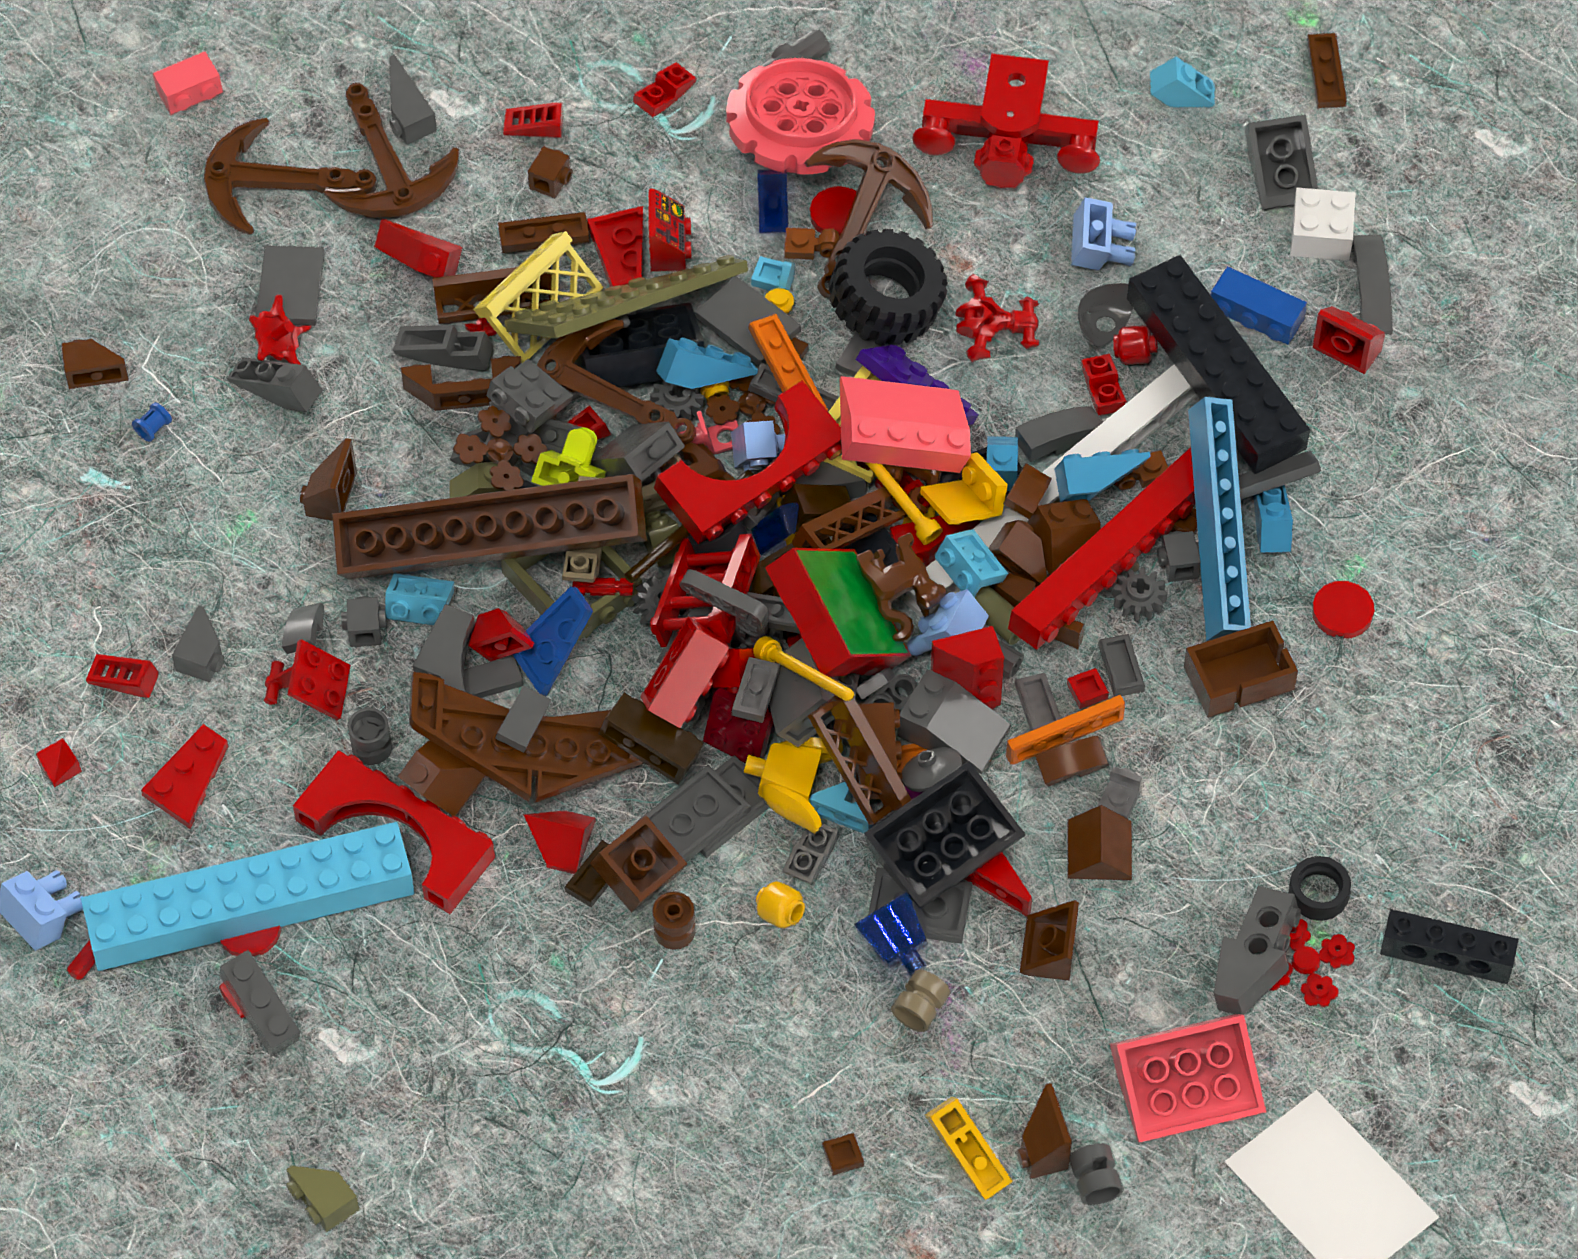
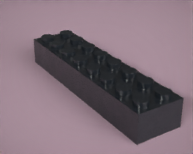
[1127,255,1310,474]

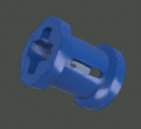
[132,402,172,442]

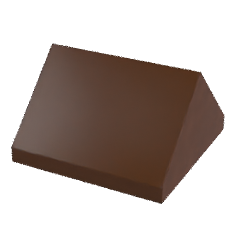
[1067,805,1132,880]
[1020,900,1079,981]

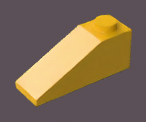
[925,1096,1013,1200]

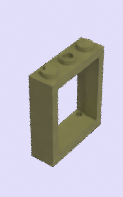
[501,546,642,641]

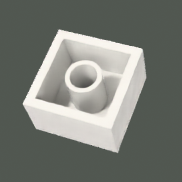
[1290,188,1355,261]

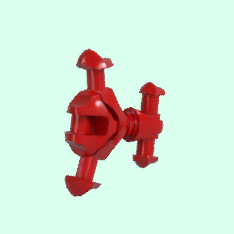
[956,274,1040,362]

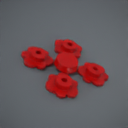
[1270,919,1355,1007]

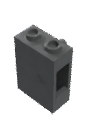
[590,421,685,487]
[769,638,836,747]

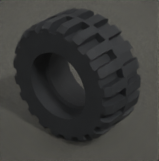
[828,229,948,345]

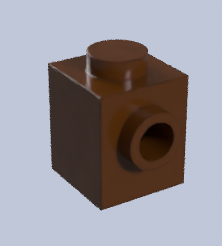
[527,146,573,199]

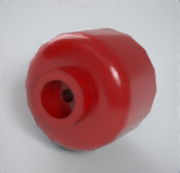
[1113,325,1158,365]

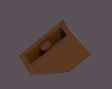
[61,339,129,389]
[989,520,1047,587]

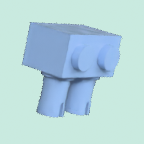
[1071,197,1136,271]
[731,421,785,472]
[907,589,989,656]
[0,870,83,951]

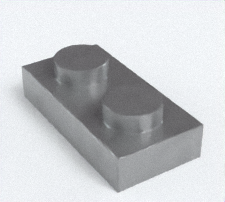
[732,657,780,723]

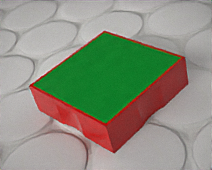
[765,548,911,677]

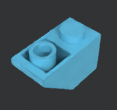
[1150,57,1215,107]

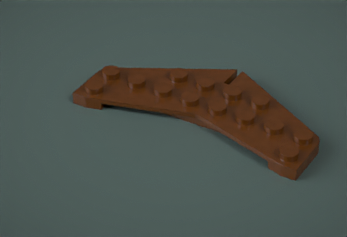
[409,672,644,803]

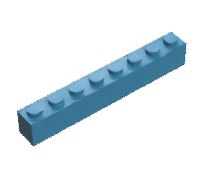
[1188,397,1251,641]

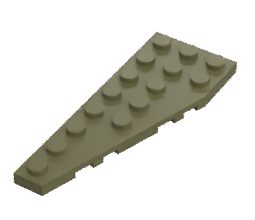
[504,255,749,338]

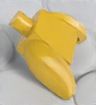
[743,737,843,834]

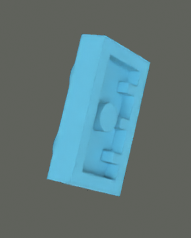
[935,529,1008,598]
[385,573,454,625]

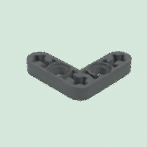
[679,569,768,648]

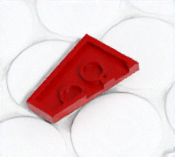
[587,206,643,287]
[141,724,229,829]

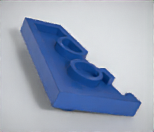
[512,586,593,696]

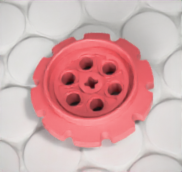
[726,58,875,175]

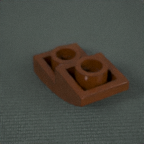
[1003,463,1052,520]
[1035,735,1109,787]

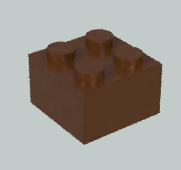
[590,815,687,913]

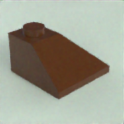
[300,438,357,521]
[397,740,486,816]
[1017,1083,1072,1179]

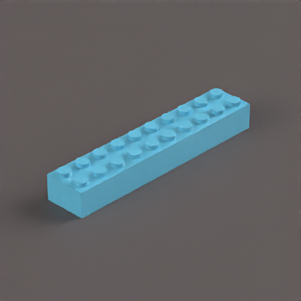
[81,822,415,971]

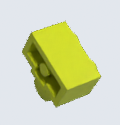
[531,427,607,486]

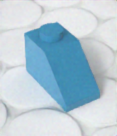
[986,436,1018,491]

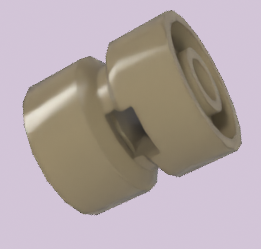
[891,970,950,1032]

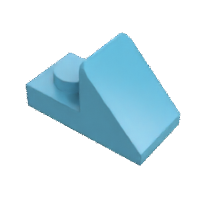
[809,782,874,834]

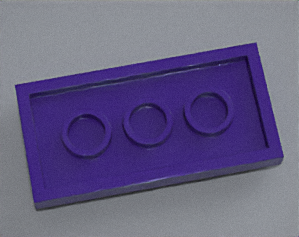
[855,345,979,425]

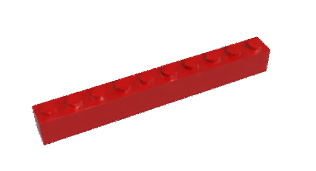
[1008,447,1195,650]

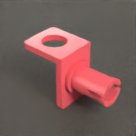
[678,410,738,455]

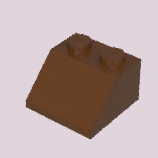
[1027,499,1101,575]

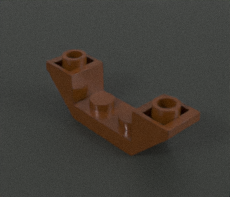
[401,356,521,411]

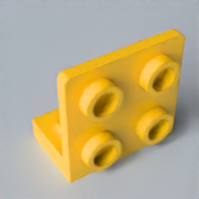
[920,452,1008,524]

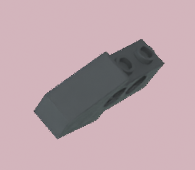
[1214,886,1301,1015]

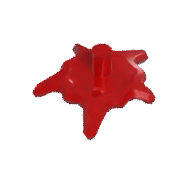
[249,294,311,365]

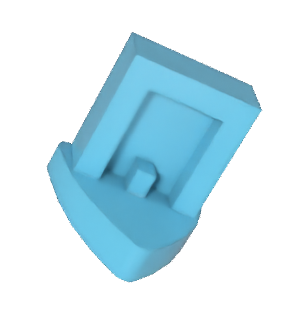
[751,256,795,291]

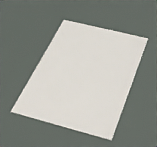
[1224,1090,1439,1259]

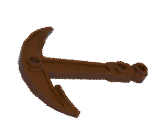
[324,83,459,218]
[204,117,377,235]
[804,139,933,298]
[537,319,696,445]

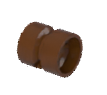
[652,891,696,950]

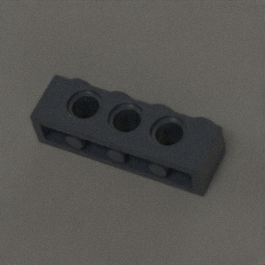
[1380,909,1519,985]

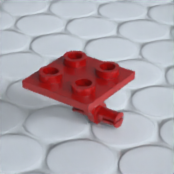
[264,639,351,720]

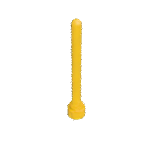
[865,462,943,545]
[753,636,854,701]

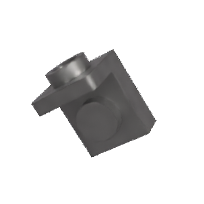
[1098,767,1142,819]

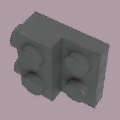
[486,359,573,433]

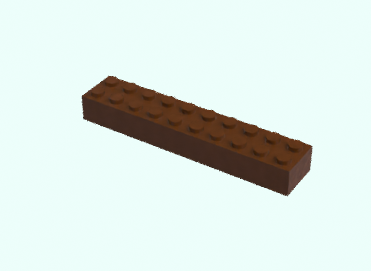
[332,474,647,580]

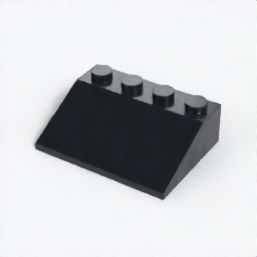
[580,302,704,387]
[864,761,1026,909]

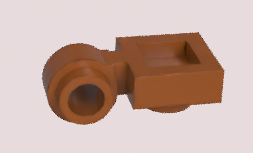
[784,227,840,260]
[1114,450,1168,490]

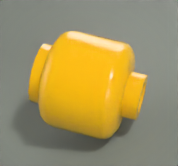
[756,881,805,929]

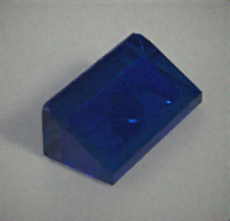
[751,502,799,556]

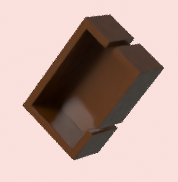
[1184,620,1298,718]

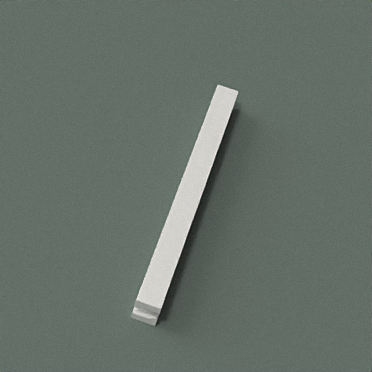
[903,364,1197,617]

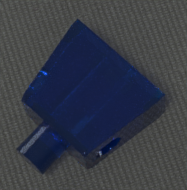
[854,892,928,976]

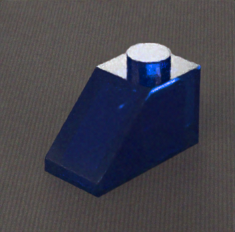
[757,169,788,233]

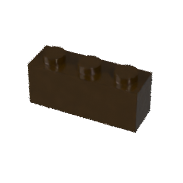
[598,692,704,784]

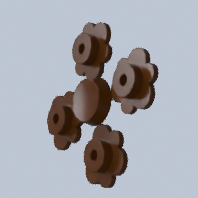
[706,375,780,435]
[453,406,547,491]

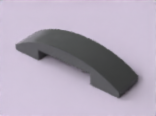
[1352,235,1393,335]

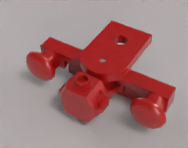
[912,53,1100,188]

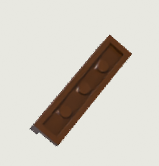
[432,266,552,324]
[791,486,908,549]
[808,695,912,825]

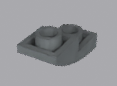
[282,602,324,654]
[782,824,840,885]

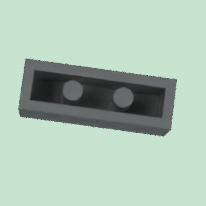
[219,950,300,1057]

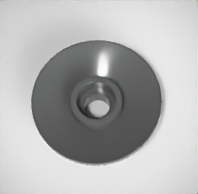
[902,747,962,792]

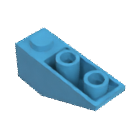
[657,338,758,389]
[1054,449,1151,502]
[1253,485,1293,553]

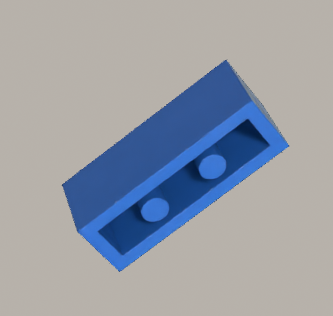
[1211,266,1307,345]

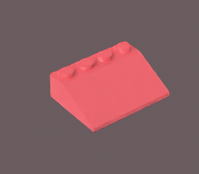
[840,376,971,473]
[1110,1014,1266,1143]

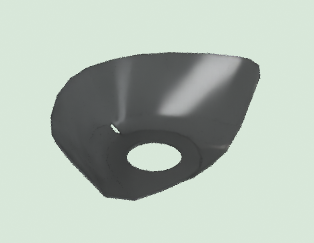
[1078,283,1134,347]

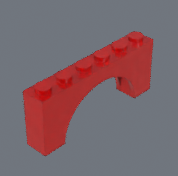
[654,380,842,544]
[293,750,495,914]

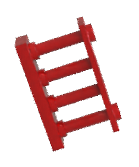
[650,534,761,647]

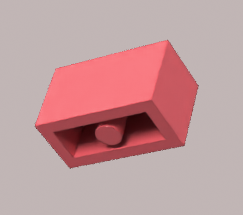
[153,51,223,115]

